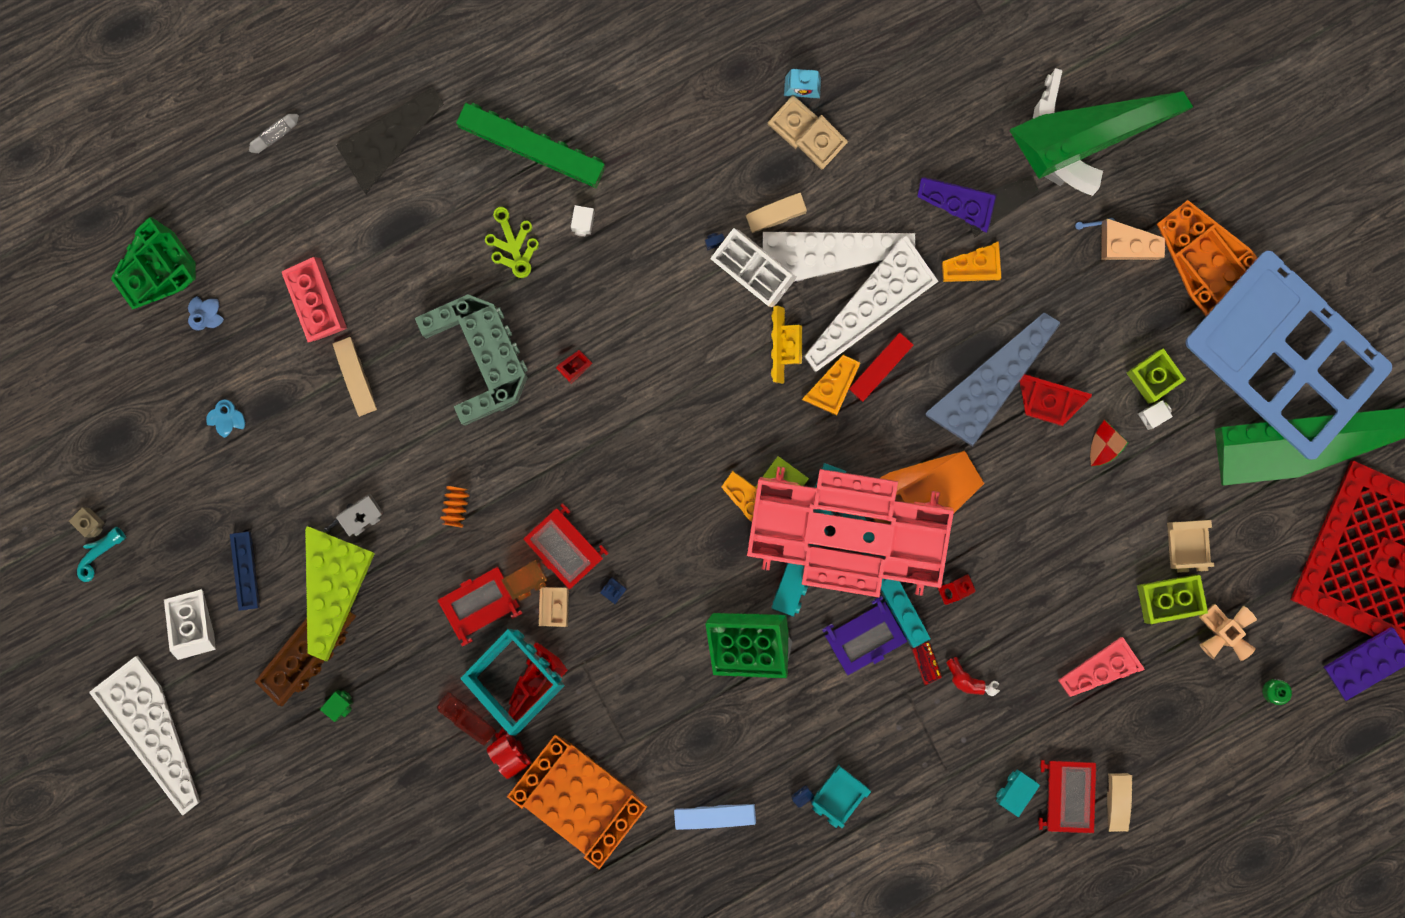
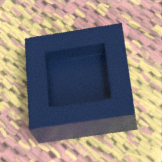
[705,233,725,251]

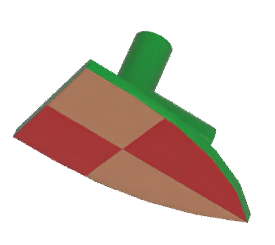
[1090,420,1129,466]

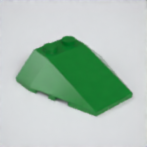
[111,217,196,310]

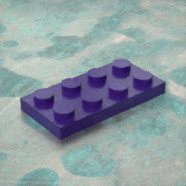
[1324,627,1405,701]

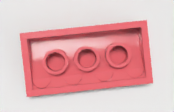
[282,257,347,342]

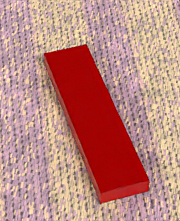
[848,333,914,402]

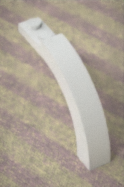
[1033,68,1103,196]

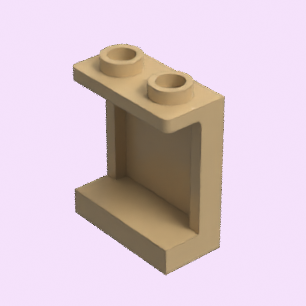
[1167,520,1214,572]

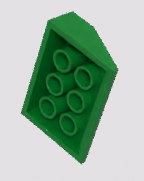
[705,613,789,678]

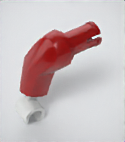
[946,657,1000,696]

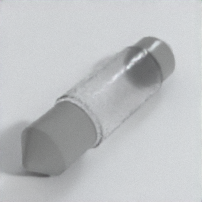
[249,114,299,153]

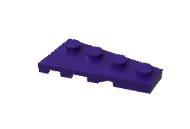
[917,177,997,233]

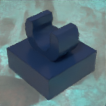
[600,577,627,604]

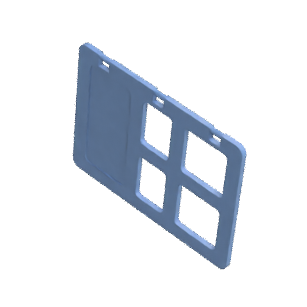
[1186,251,1392,460]

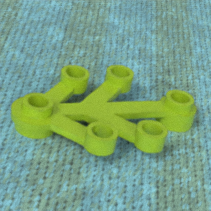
[485,207,539,278]

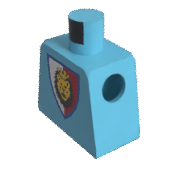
[784,69,821,98]

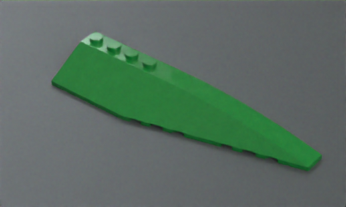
[1215,408,1405,486]

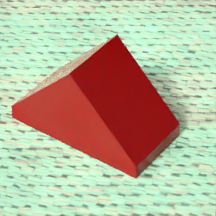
[556,350,592,384]

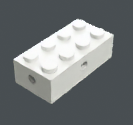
[710,228,797,307]

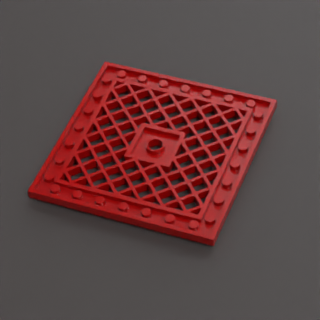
[1290,461,1405,645]

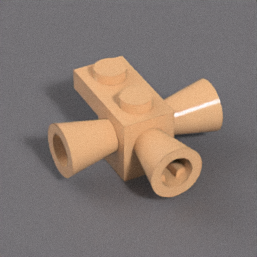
[1199,604,1257,661]

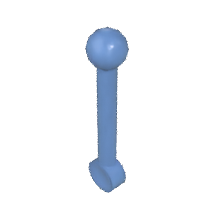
[1075,218,1115,230]

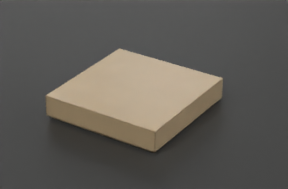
[768,95,818,149]
[795,115,848,170]

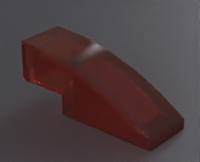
[437,692,496,746]

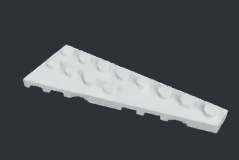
[763,232,915,282]

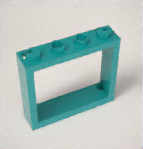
[460,629,565,735]

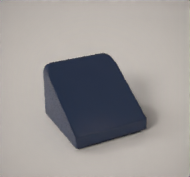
[791,785,814,808]

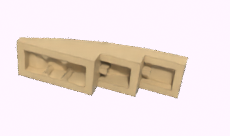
[333,337,377,417]

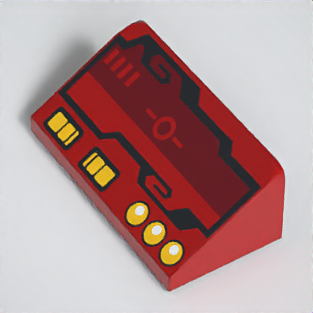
[911,641,942,685]

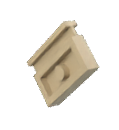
[539,587,569,627]

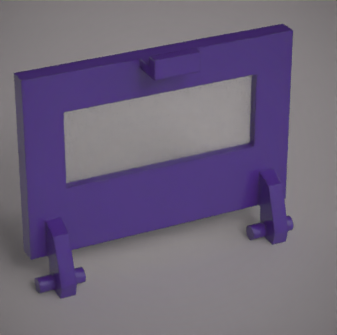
[822,596,907,676]

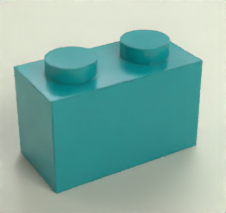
[996,769,1040,817]

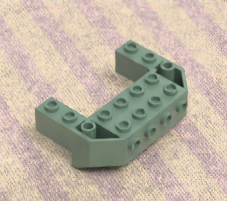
[415,295,528,426]

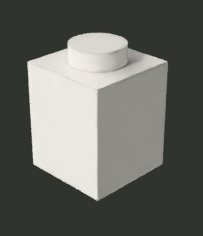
[571,205,595,236]
[1138,400,1173,430]

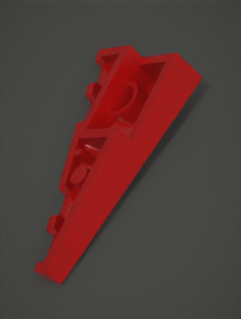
[495,642,568,739]

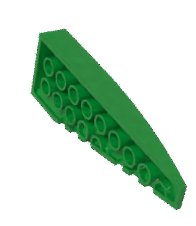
[1009,91,1193,179]

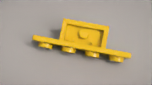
[771,306,802,384]

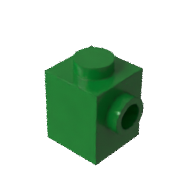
[320,690,354,722]

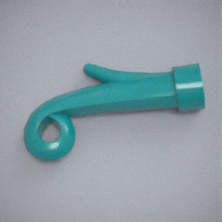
[77,527,126,582]

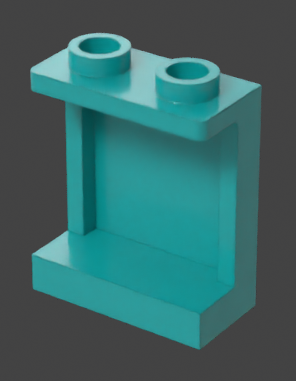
[811,765,871,829]

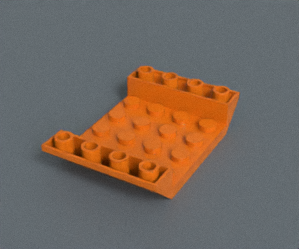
[507,734,647,869]

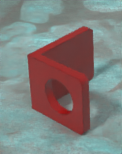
[938,574,975,605]

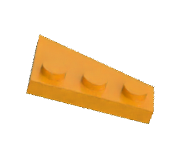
[942,241,1001,282]

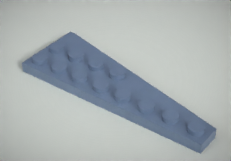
[926,313,1060,447]

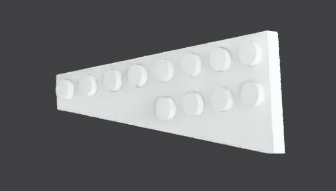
[804,236,938,372]

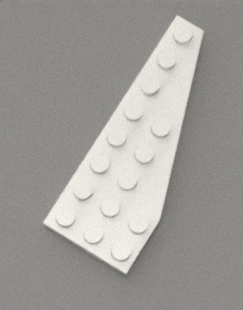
[89,656,200,815]

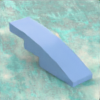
[674,804,756,830]

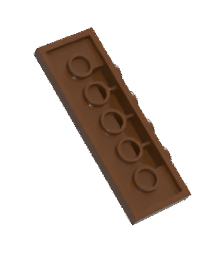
[255,610,356,707]

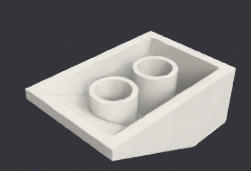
[164,589,216,660]

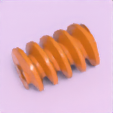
[440,486,470,528]

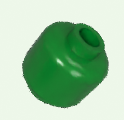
[1262,679,1292,705]

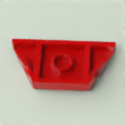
[1020,374,1092,426]

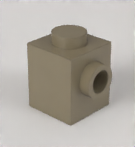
[69,507,105,537]

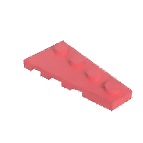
[1058,637,1145,697]

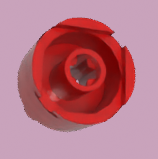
[487,733,532,779]

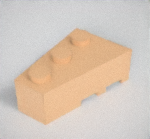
[1101,219,1165,260]

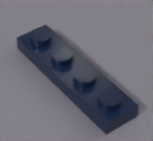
[230,532,260,611]

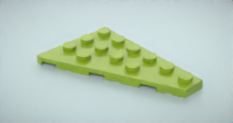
[305,526,375,662]

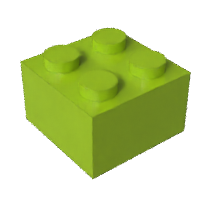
[1127,348,1186,404]

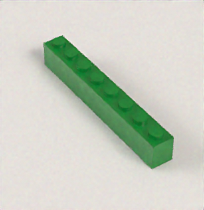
[456,103,606,188]

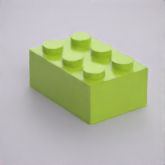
[1137,575,1208,624]

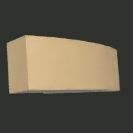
[746,193,807,233]
[1107,773,1132,832]

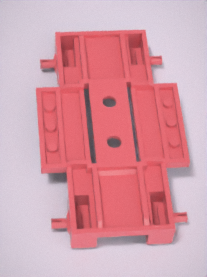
[747,466,954,597]

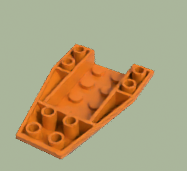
[1157,200,1257,316]
[873,451,984,525]

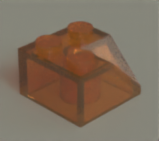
[502,560,549,601]

